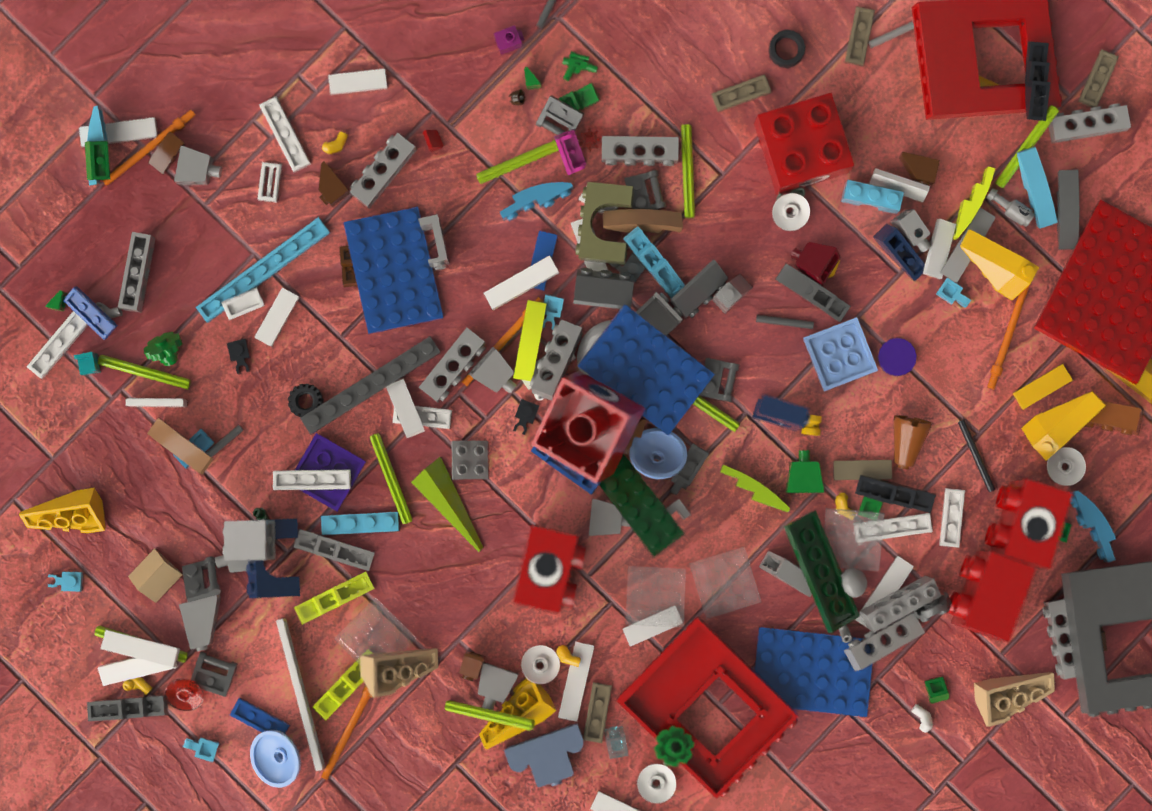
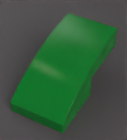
[558,83,601,111]

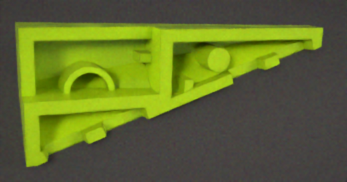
[411,457,484,552]

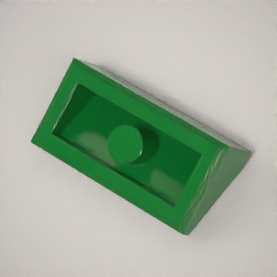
[85,141,110,180]

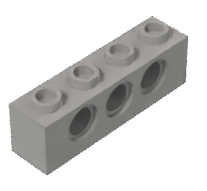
[1048,103,1131,144]
[350,132,417,209]
[602,136,679,166]
[118,232,156,313]
[530,320,583,401]
[419,328,486,402]
[859,576,941,632]
[1042,598,1076,679]
[844,612,925,671]

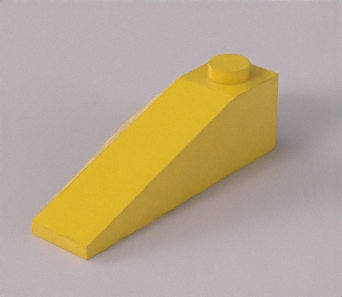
[19,488,106,533]

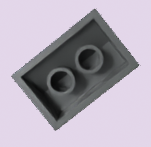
[670,259,728,319]
[573,268,635,309]

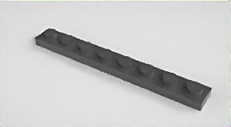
[300,337,441,435]

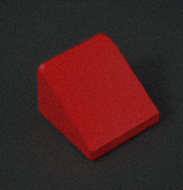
[423,130,443,152]

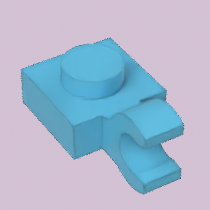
[936,278,971,308]
[183,737,219,762]

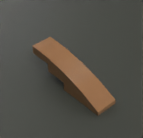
[602,209,683,234]
[147,418,213,475]

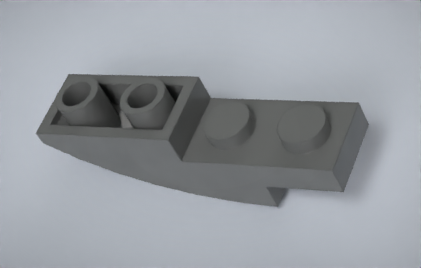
[775,263,851,322]

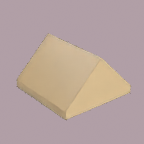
[128,548,183,603]

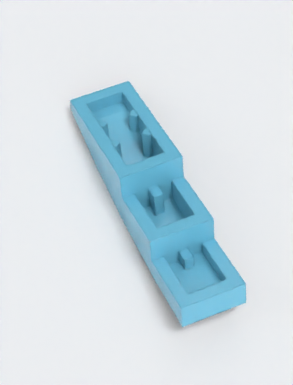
[87,105,109,185]
[1017,147,1058,229]
[623,226,685,298]

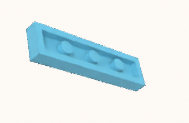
[321,512,399,535]

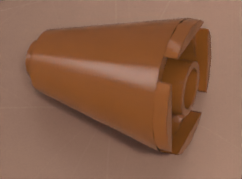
[893,415,932,469]

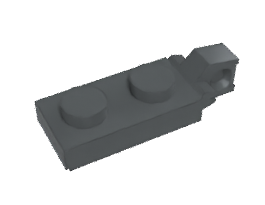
[670,444,709,495]

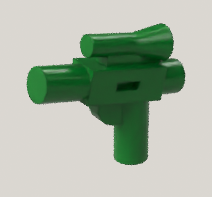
[562,50,598,82]

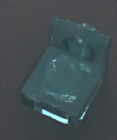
[604,726,629,759]

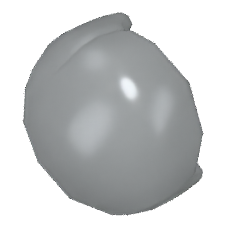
[841,568,867,598]

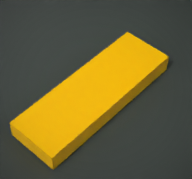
[1012,364,1073,410]

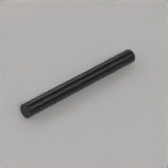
[957,419,996,492]

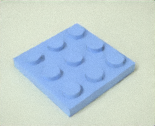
[803,317,878,391]

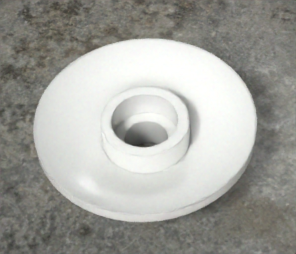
[772,193,810,231]
[1047,447,1086,486]
[521,645,560,684]
[637,764,676,803]

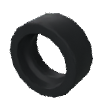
[768,30,806,68]

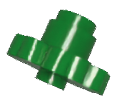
[143,332,183,366]
[654,726,694,767]

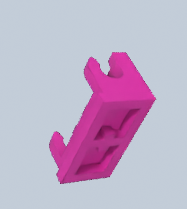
[554,129,586,175]

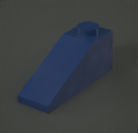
[873,224,925,281]

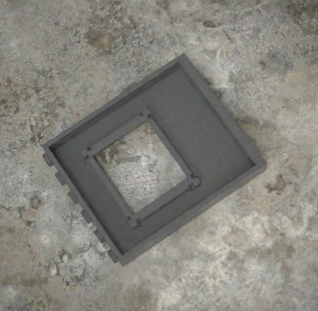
[1061,561,1152,717]

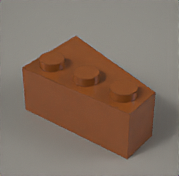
[1085,401,1144,436]

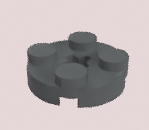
[913,592,951,622]

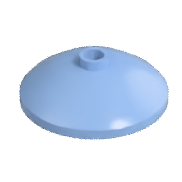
[629,428,687,479]
[250,730,301,787]

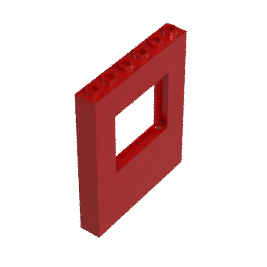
[911,0,1062,120]
[616,616,798,799]

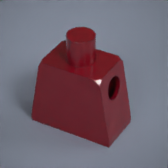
[791,242,841,287]

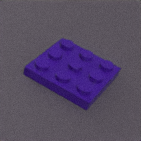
[295,433,366,512]

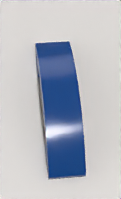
[531,447,602,495]

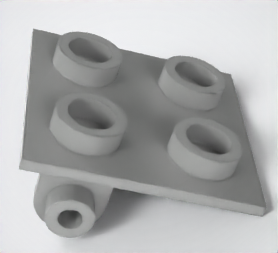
[451,441,488,480]

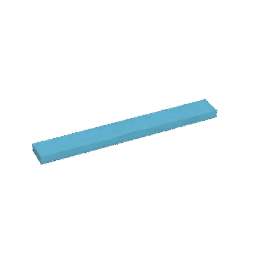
[196,217,330,323]

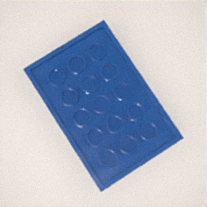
[343,207,443,334]
[578,304,715,436]
[754,627,872,717]

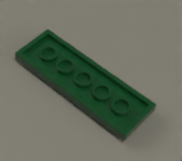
[599,454,685,557]
[783,510,860,633]

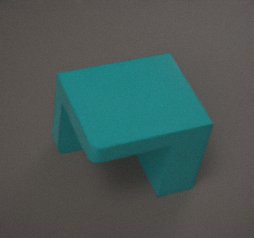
[74,352,101,376]

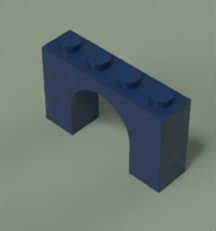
[752,394,811,432]
[246,519,300,598]

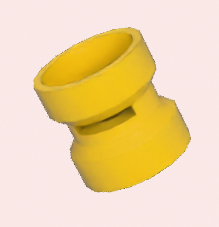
[801,415,822,436]

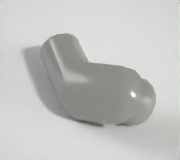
[95,302,122,319]
[839,625,852,643]

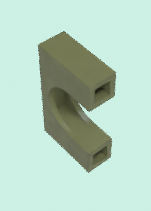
[576,182,634,265]

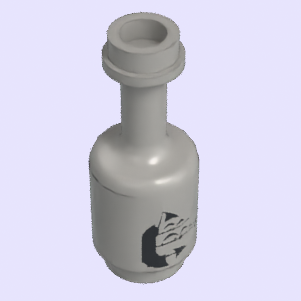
[986,188,1035,227]

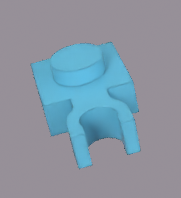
[542,294,564,330]
[48,572,83,592]

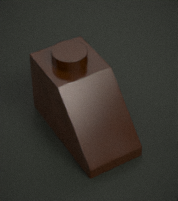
[899,152,940,186]
[318,161,350,207]
[459,650,486,681]

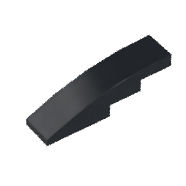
[1025,42,1051,121]
[855,475,936,513]

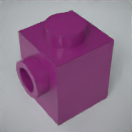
[494,25,524,55]

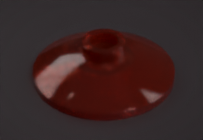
[165,678,204,711]

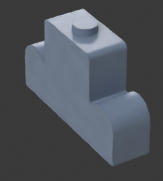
[504,723,583,787]

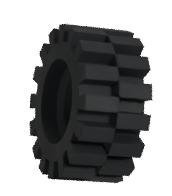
[288,384,324,418]

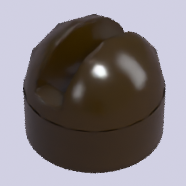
[509,90,525,106]

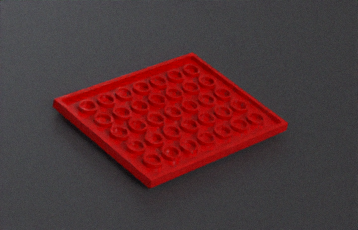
[1034,199,1152,385]

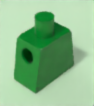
[786,450,824,493]

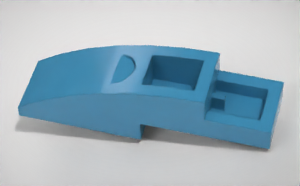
[500,182,573,221]
[1070,491,1116,562]

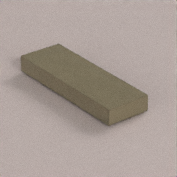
[844,6,875,66]
[1078,49,1119,108]
[711,74,772,112]
[833,460,892,480]
[583,682,612,743]

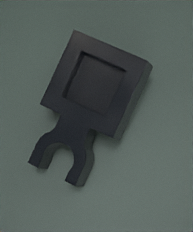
[227,339,251,374]
[513,399,540,435]

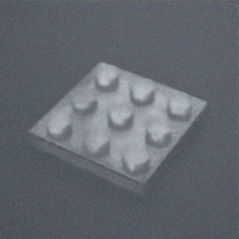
[824,508,884,571]
[689,547,761,619]
[626,566,686,627]
[334,597,416,664]

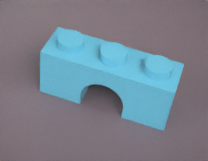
[841,180,904,214]

